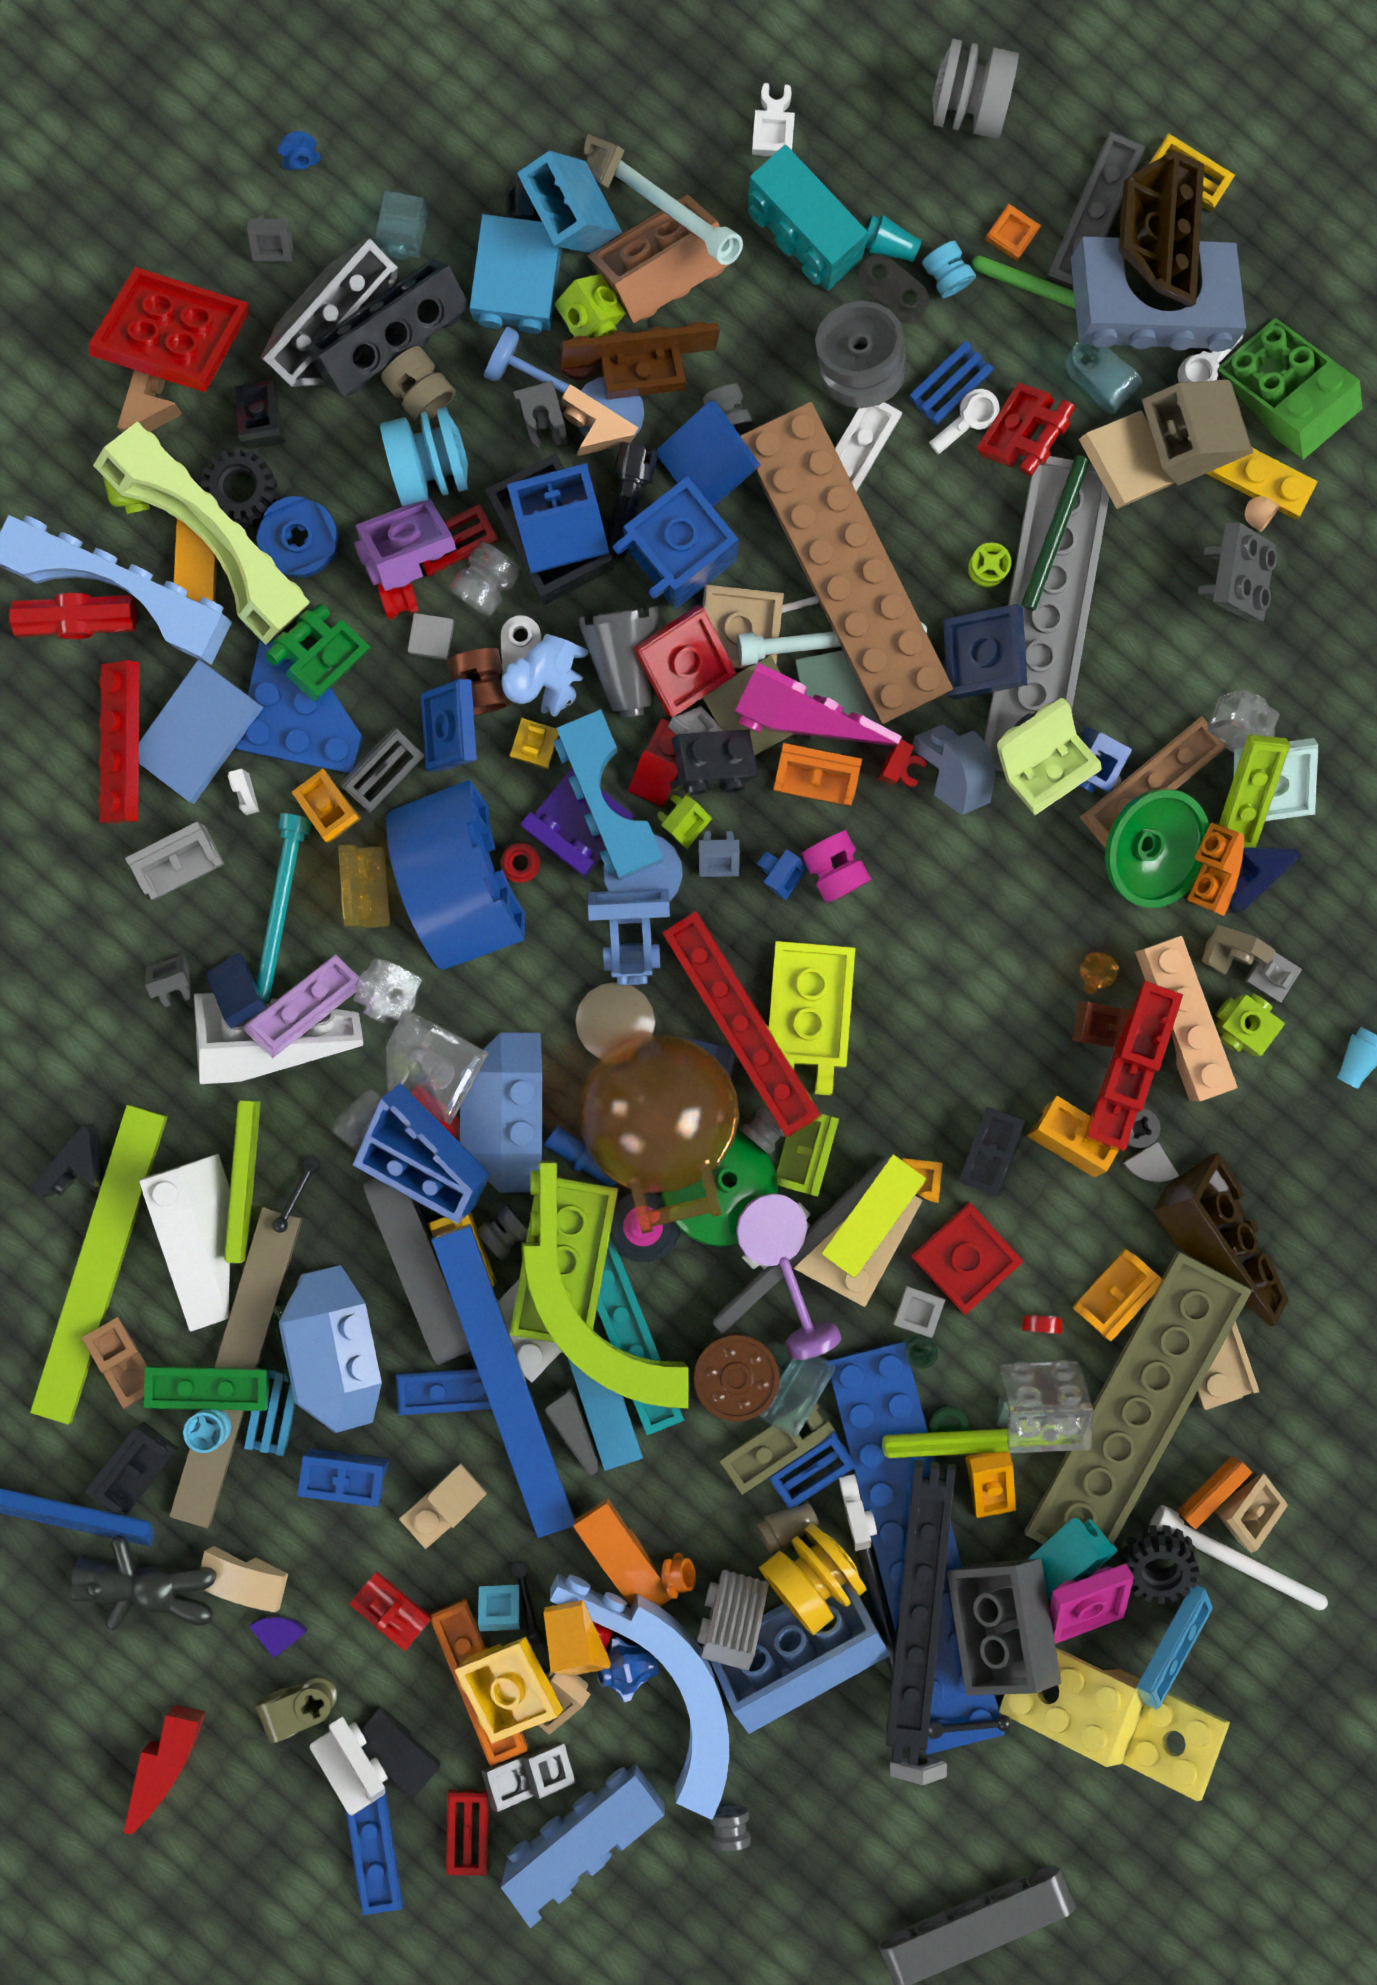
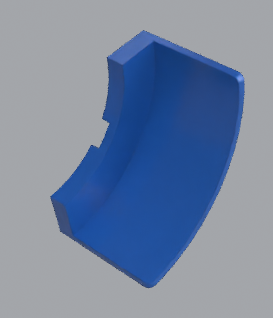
[386,779,525,970]

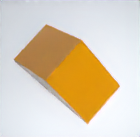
[544,1600,611,1676]

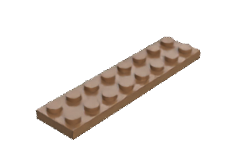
[741,401,953,726]

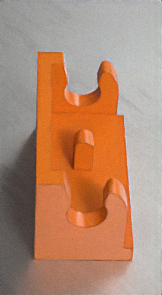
[773,743,862,807]

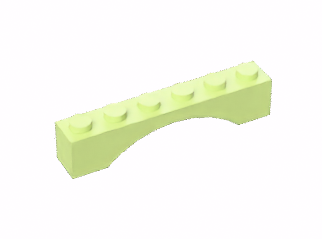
[93,421,310,645]

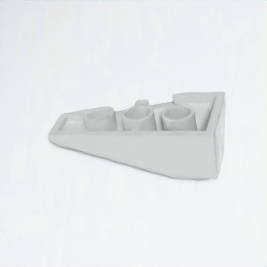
[139,1154,230,1332]

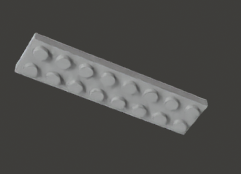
[984,456,1109,772]

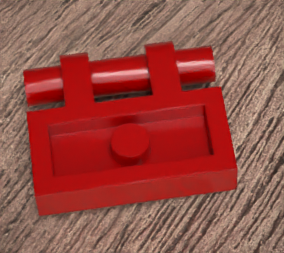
[976,382,1075,476]

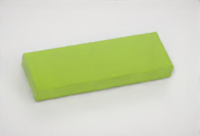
[1219,734,1291,850]

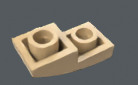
[201,1546,288,1612]

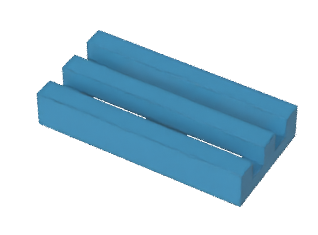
[244,1369,296,1456]

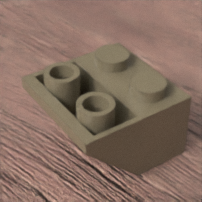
[1142,380,1253,485]

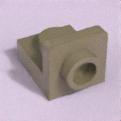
[1202,924,1275,974]

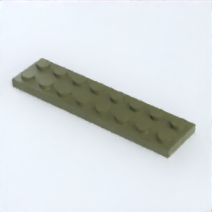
[1024,1250,1252,1572]

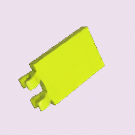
[768,941,855,1096]

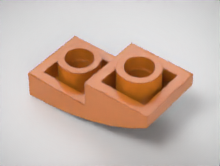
[1187,823,1244,916]

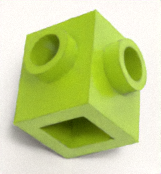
[554,274,627,338]
[1215,994,1285,1056]

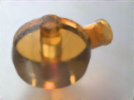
[1080,952,1118,994]

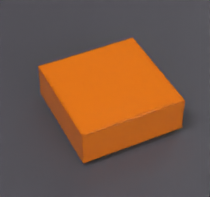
[985,203,1041,262]

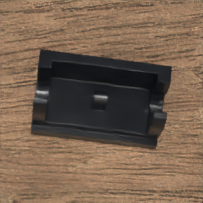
[958,1107,1027,1197]
[85,1421,178,1515]

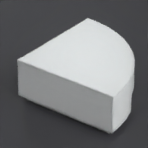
[227,769,260,815]

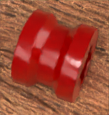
[377,582,419,620]

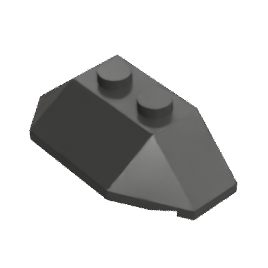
[261,238,398,387]

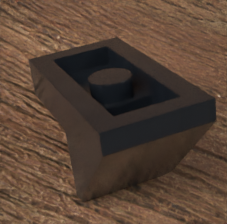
[235,379,287,449]
[31,1124,104,1198]

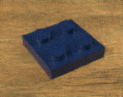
[943,604,1028,700]

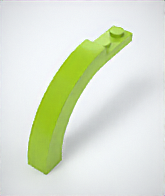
[521,1160,688,1408]

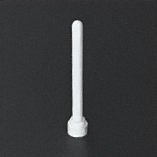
[1148,1505,1328,1610]

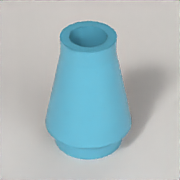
[1337,1027,1377,1089]

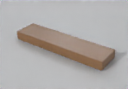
[1080,716,1228,847]

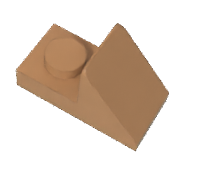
[117,370,182,433]

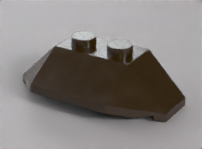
[1119,150,1204,307]

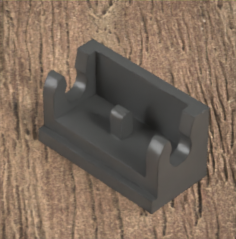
[513,381,568,449]

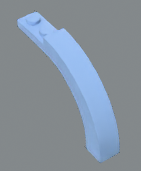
[550,1574,729,1820]

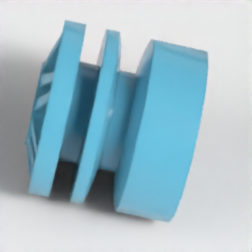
[380,407,469,506]

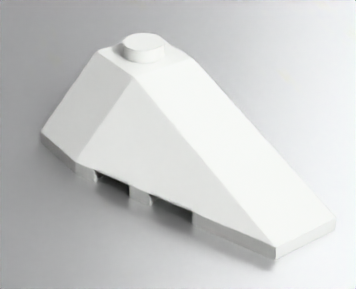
[194,993,363,1084]

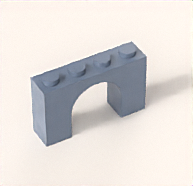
[1071,236,1246,352]

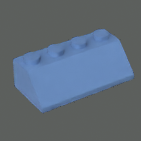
[710,1584,891,1734]

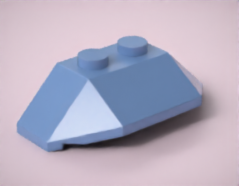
[460,1033,542,1193]
[279,1265,382,1433]

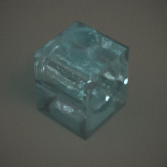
[375,190,428,260]

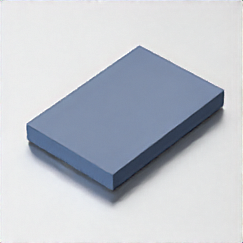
[139,659,264,804]

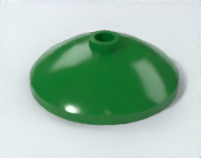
[1105,788,1209,908]
[660,1126,778,1247]

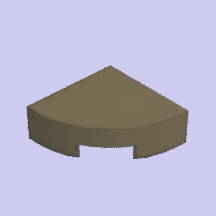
[584,134,625,188]

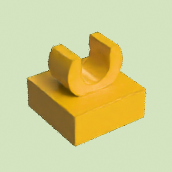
[510,718,559,769]

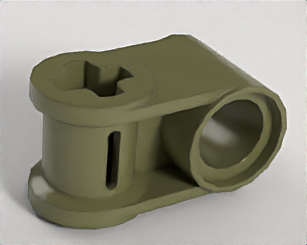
[254,1676,338,1743]

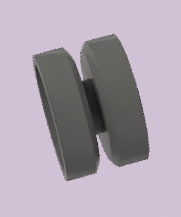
[815,301,907,408]

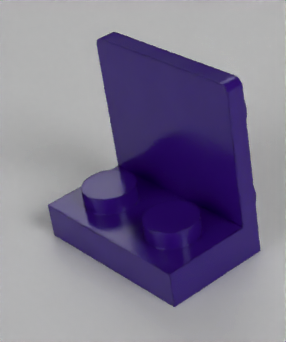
[520,768,633,879]

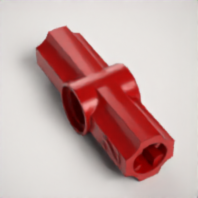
[9,593,138,639]

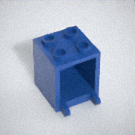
[612,476,739,610]

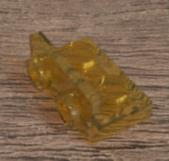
[338,845,390,929]

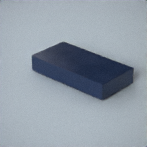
[206,952,266,1029]

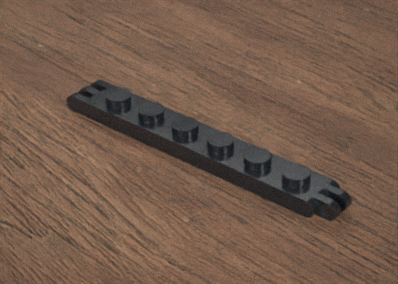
[885,1460,956,1766]

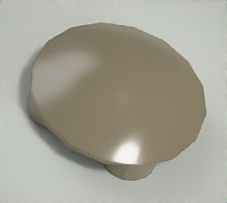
[575,982,655,1062]

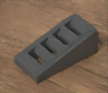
[544,1387,599,1476]

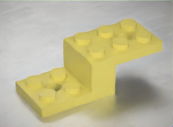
[999,1648,1230,1801]

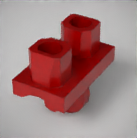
[349,1571,432,1651]

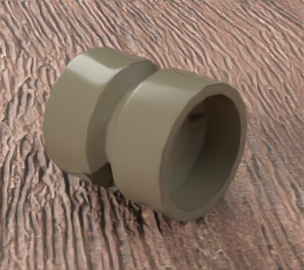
[381,346,456,424]

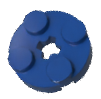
[257,496,339,578]

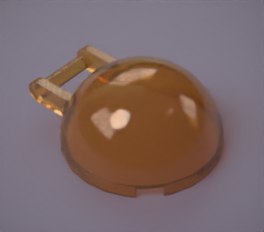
[579,1035,739,1234]

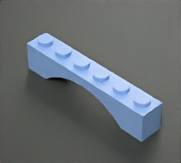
[0,515,232,665]

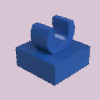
[757,849,808,901]

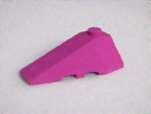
[734,663,902,746]

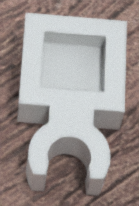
[752,83,795,157]
[839,1474,877,1551]

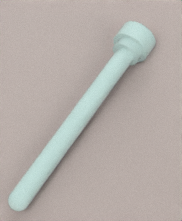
[614,160,743,265]
[737,622,927,666]

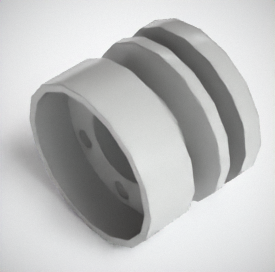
[932,39,1019,139]

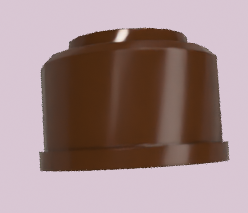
[694,1332,780,1422]

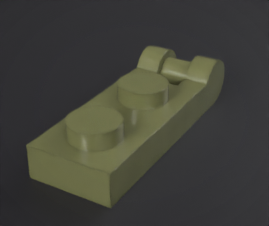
[719,1397,835,1495]

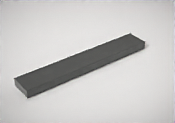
[712,1156,890,1334]

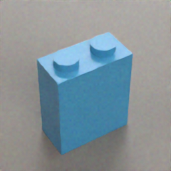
[517,151,622,253]
[470,214,562,334]

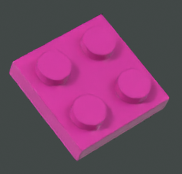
[1049,1564,1134,1644]

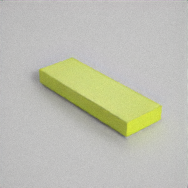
[822,1154,927,1278]

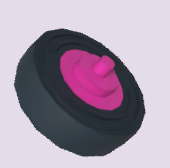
[610,1190,680,1262]

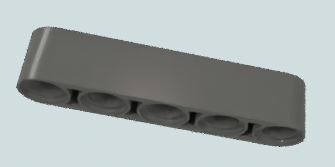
[363,1178,471,1365]
[878,1866,1076,1985]

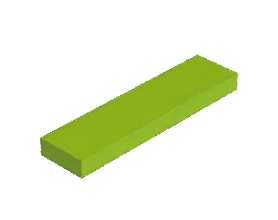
[224,1100,261,1263]

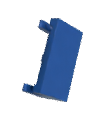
[297,1448,389,1507]

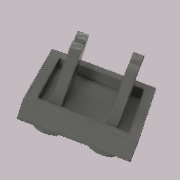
[1198,522,1277,622]

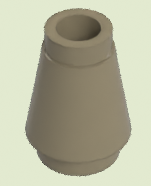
[756,1502,819,1554]

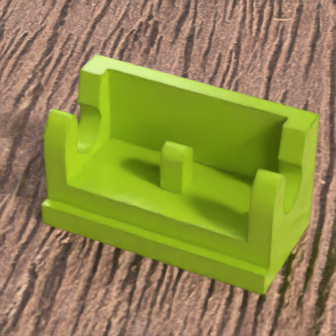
[776,1114,839,1197]

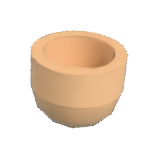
[1245,496,1280,532]

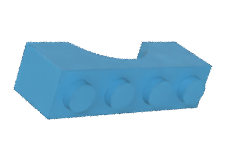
[553,709,664,880]

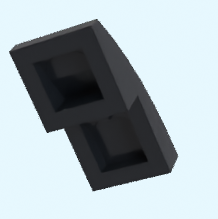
[360,1706,441,1798]

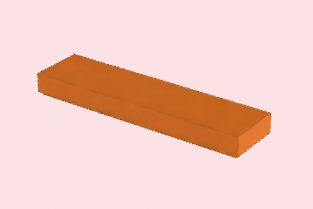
[430,1598,528,1766]

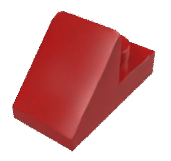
[628,718,678,808]

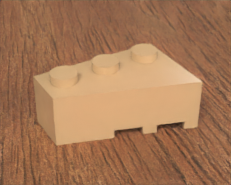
[793,1196,923,1307]

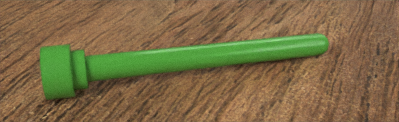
[971,255,1076,309]

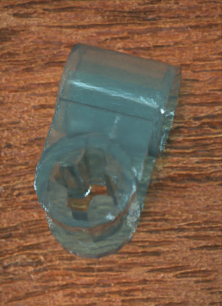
[1065,341,1142,414]

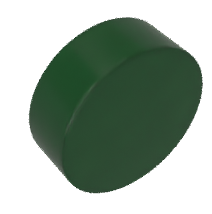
[928,1405,969,1433]

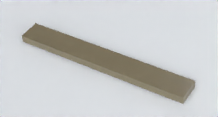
[169,1207,303,1528]

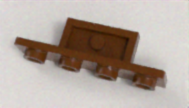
[560,322,720,400]

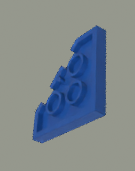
[236,636,363,774]

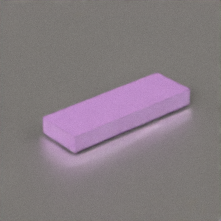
[245,954,363,1058]

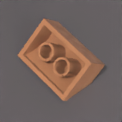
[587,194,735,324]

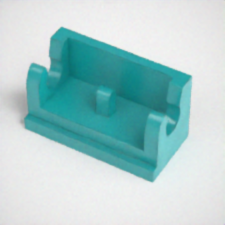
[1028,1518,1118,1603]

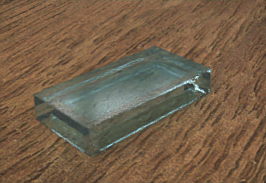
[759,1356,836,1437]

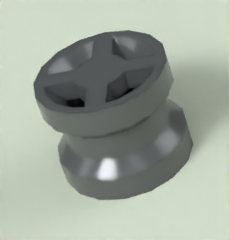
[740,1105,786,1155]
[1128,1108,1161,1148]
[709,1805,751,1851]

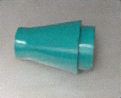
[865,214,921,262]

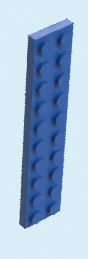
[826,1340,1005,1755]

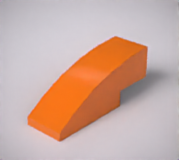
[573,1498,671,1607]

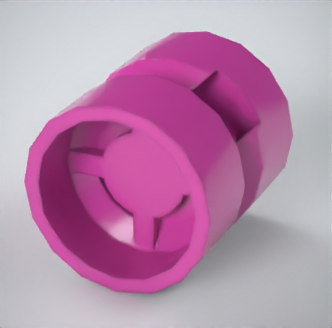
[800,830,872,904]

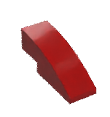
[124,1705,206,1835]

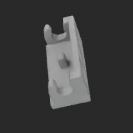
[125,822,224,900]

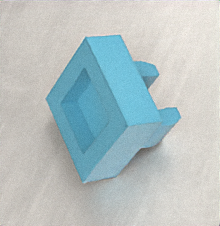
[478,1585,520,1631]

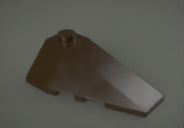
[1153,1152,1288,1326]

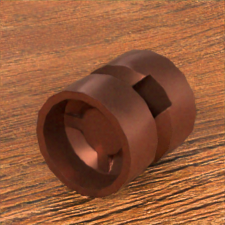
[448,648,510,716]

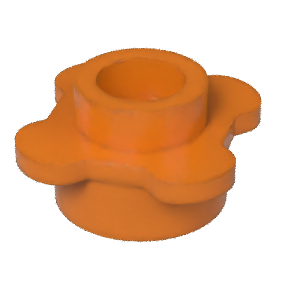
[661,1553,696,1599]

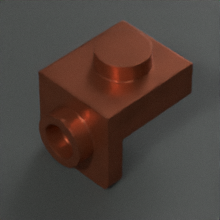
[1072,1001,1131,1048]

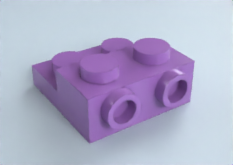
[354,497,456,591]

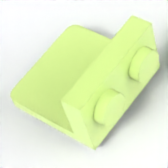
[997,698,1102,815]

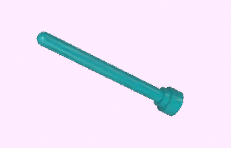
[256,813,312,1004]

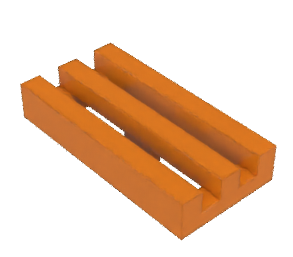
[1178,1456,1253,1530]

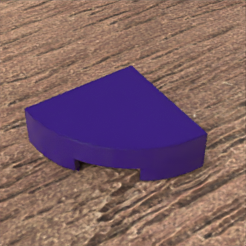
[249,1616,308,1658]

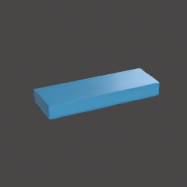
[568,1358,643,1471]
[1136,1585,1213,1710]

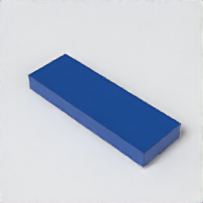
[396,1368,491,1415]
[346,1784,404,1916]

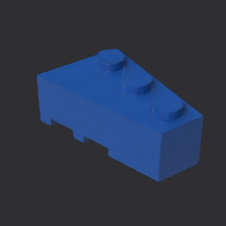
[353,1083,490,1224]

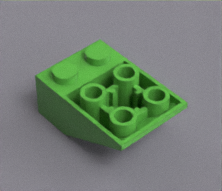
[1217,318,1363,460]

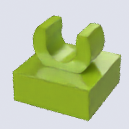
[657,795,712,849]

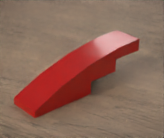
[1084,981,1183,1152]

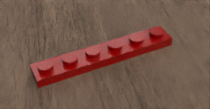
[662,911,822,1137]

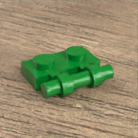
[265,604,370,702]

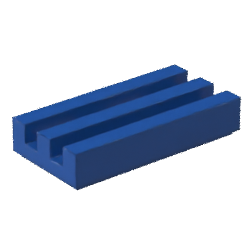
[909,340,994,426]
[768,1431,857,1508]

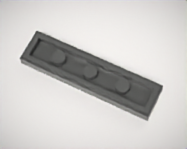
[1046,131,1146,291]

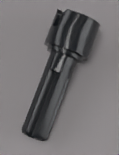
[606,442,659,558]

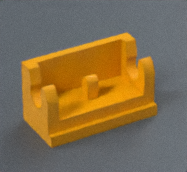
[1027,1096,1118,1178]
[1072,1249,1162,1341]

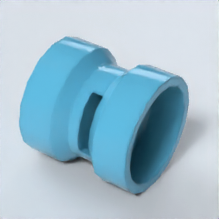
[922,241,976,298]
[183,1410,232,1453]

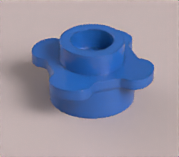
[277,131,321,170]

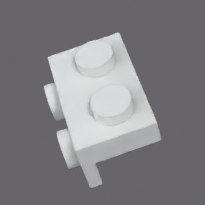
[310,1717,388,1816]

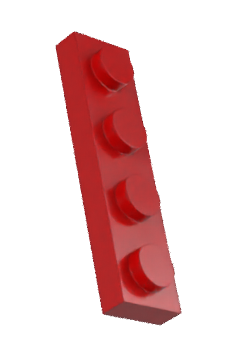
[99,660,139,824]

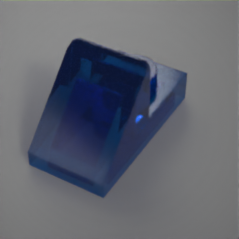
[1228,847,1302,913]

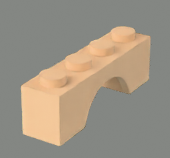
[1135,936,1238,1102]

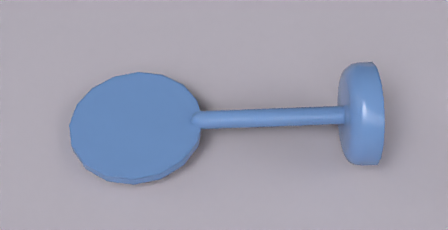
[483,326,645,447]

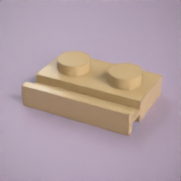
[1196,1321,1260,1410]

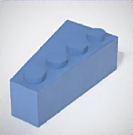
[501,1764,665,1928]

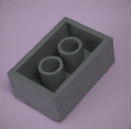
[947,1558,1062,1696]

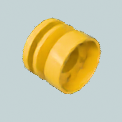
[759,1523,867,1635]

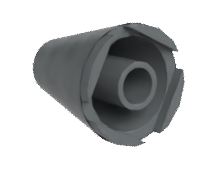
[578,606,659,718]

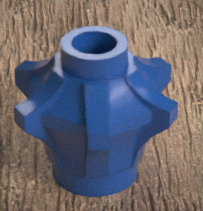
[596,1637,659,1702]

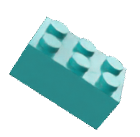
[748,144,868,291]

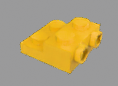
[454,1637,563,1743]

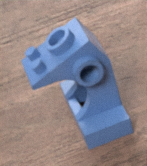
[588,889,670,985]

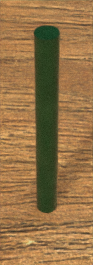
[1021,455,1090,611]

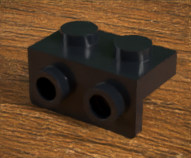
[670,729,758,796]

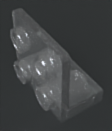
[1000,1360,1093,1453]

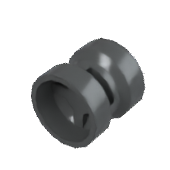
[702,384,753,433]
[476,1204,529,1260]

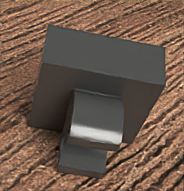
[247,215,294,261]
[145,954,191,1007]

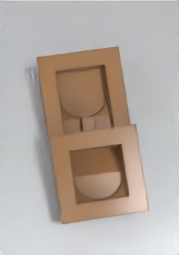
[82,1317,148,1409]

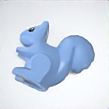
[502,634,589,717]

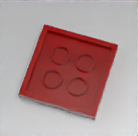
[89,267,248,392]

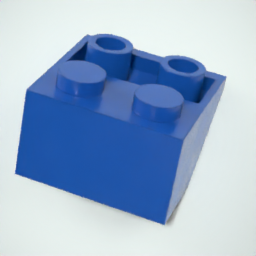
[507,463,609,574]

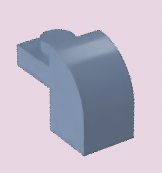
[913,725,995,815]

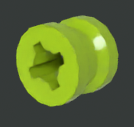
[968,542,1011,588]

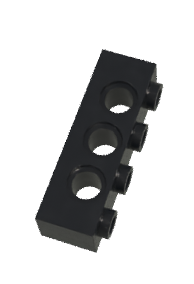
[304,258,470,397]

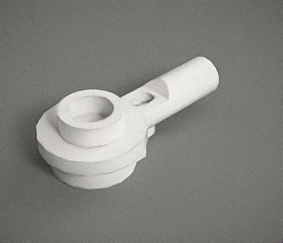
[1177,335,1243,383]
[929,389,999,455]

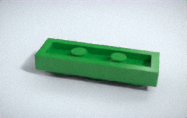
[144,1365,269,1411]

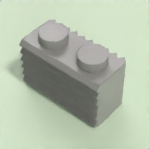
[697,1570,769,1671]

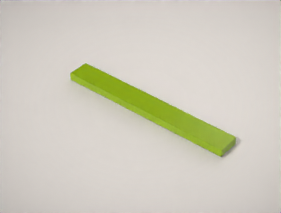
[30,1105,168,1425]

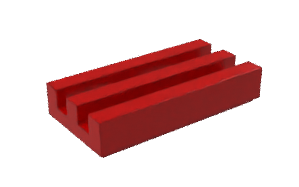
[422,504,499,577]
[446,1789,489,1876]

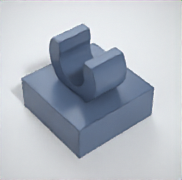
[699,831,740,877]

